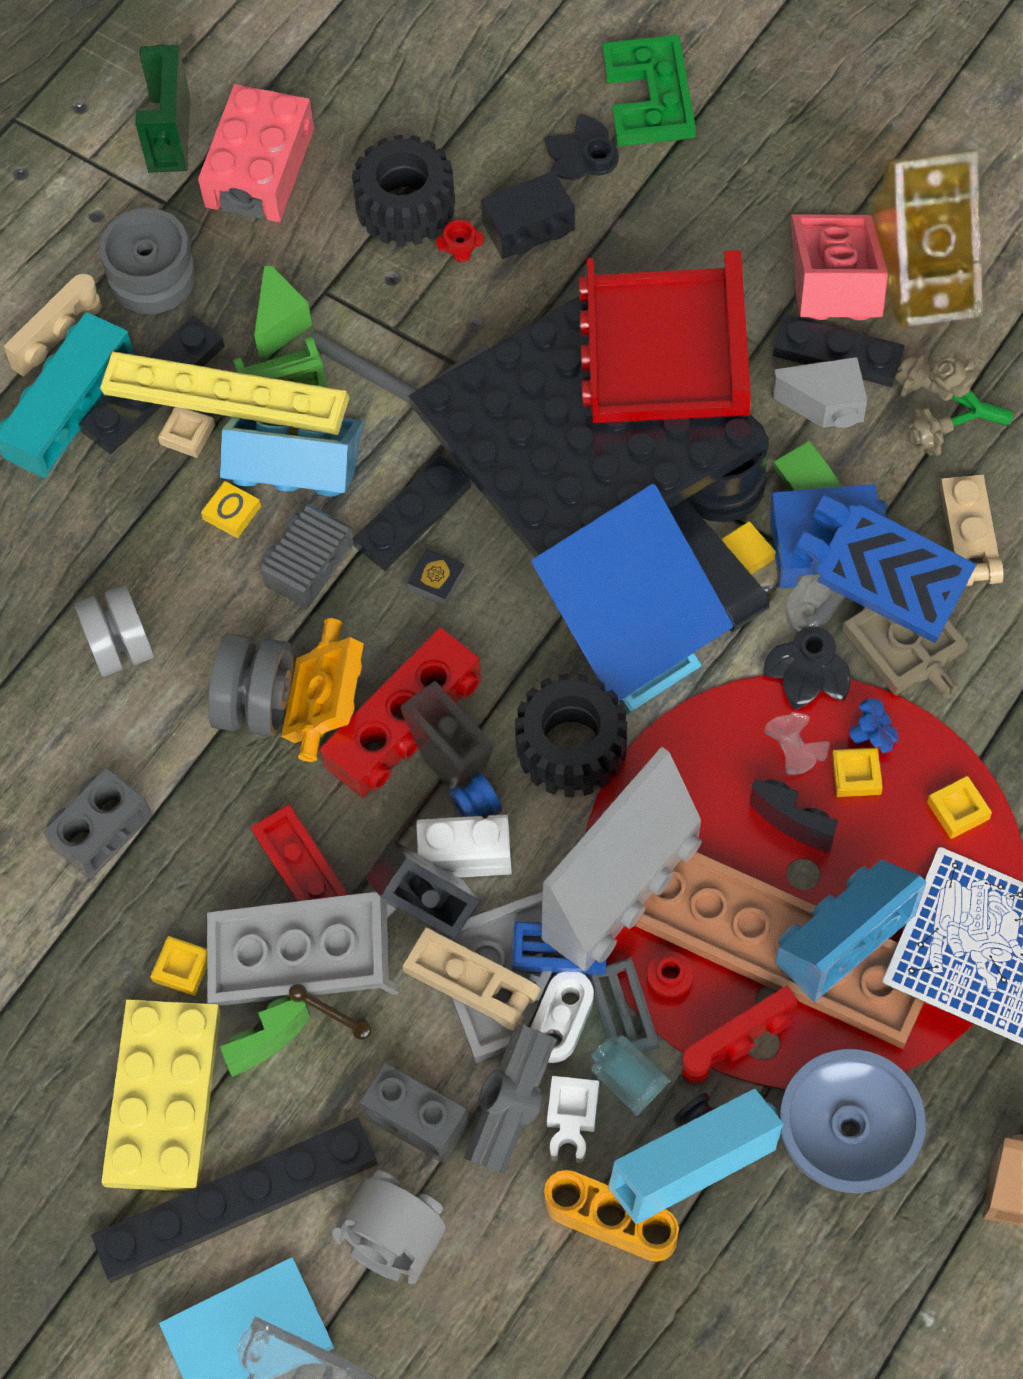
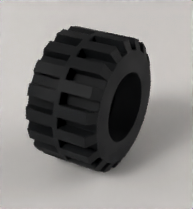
[352,135,455,246]
[515,673,627,797]

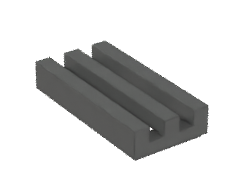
[588,957,660,1061]

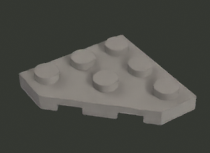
[434,892,563,1063]

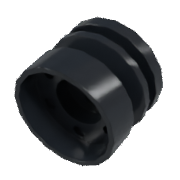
[686,414,768,522]

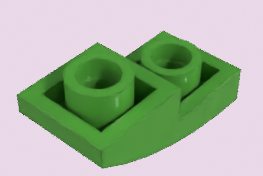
[772,441,842,491]
[220,996,310,1077]

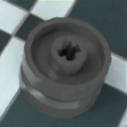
[99,208,196,314]
[208,633,293,737]

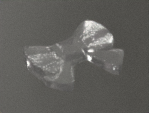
[764,712,830,775]

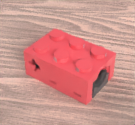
[198,84,315,223]

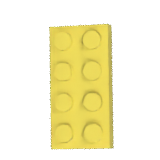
[101,1000,221,1192]

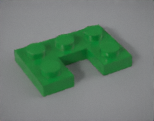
[602,35,696,147]

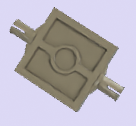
[843,607,968,698]

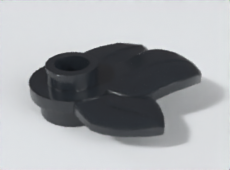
[545,114,619,180]
[763,626,850,710]

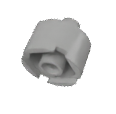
[332,1170,446,1284]

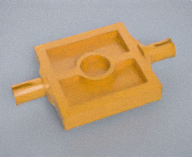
[281,618,364,762]

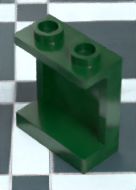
[135,44,190,173]

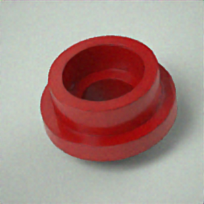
[647,951,694,998]

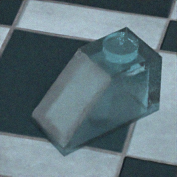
[590,1034,671,1116]

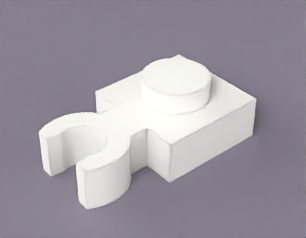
[547,1076,599,1164]

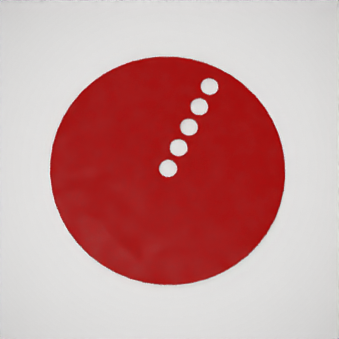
[585,675,1023,1090]

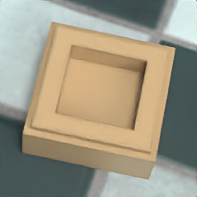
[158,407,215,458]

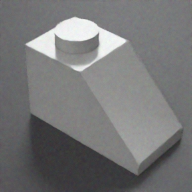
[772,357,868,428]

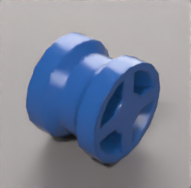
[448,773,502,817]

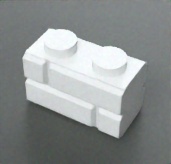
[417,814,512,878]

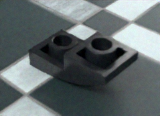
[750,779,838,853]

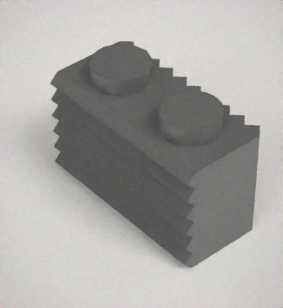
[261,504,354,609]

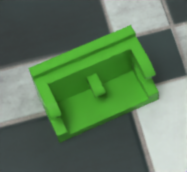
[233,337,327,387]

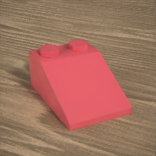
[791,214,888,320]

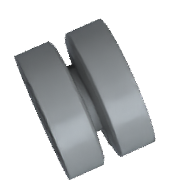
[74,584,154,677]

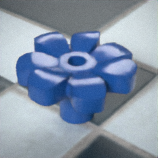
[849,698,899,753]

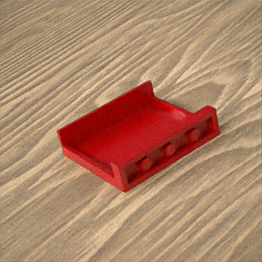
[579,250,750,423]

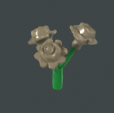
[895,350,1013,456]

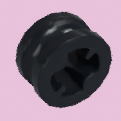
[673,1093,718,1125]

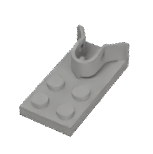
[207,892,398,1006]

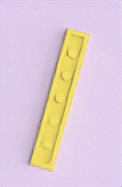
[100,351,350,435]

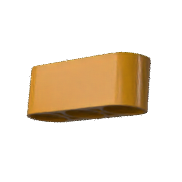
[544,1170,679,1262]

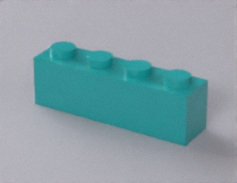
[0,312,134,479]

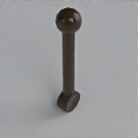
[289,983,371,1040]

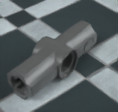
[464,1023,557,1174]

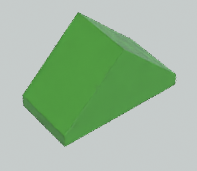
[254,266,313,358]

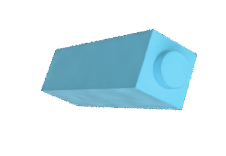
[608,1088,784,1225]

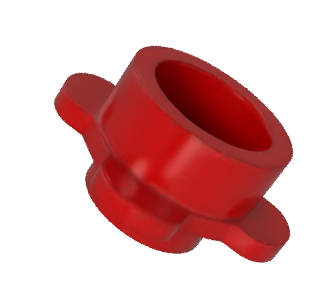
[436,220,484,262]

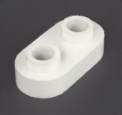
[531,972,594,1063]

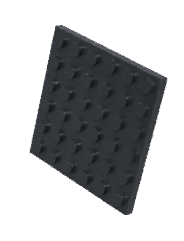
[408,273,769,557]

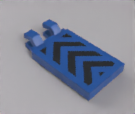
[792,495,977,643]

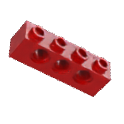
[320,627,481,799]

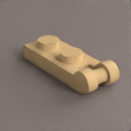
[3,274,102,377]
[939,475,1003,586]
[403,927,541,1031]

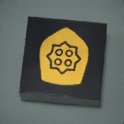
[407,549,465,606]

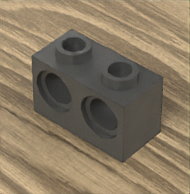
[43,768,152,881]
[360,1063,469,1164]

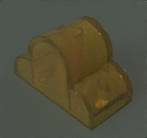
[874,149,983,327]

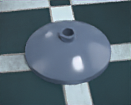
[780,1049,926,1193]

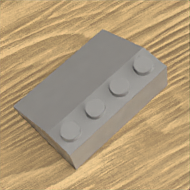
[542,747,702,972]

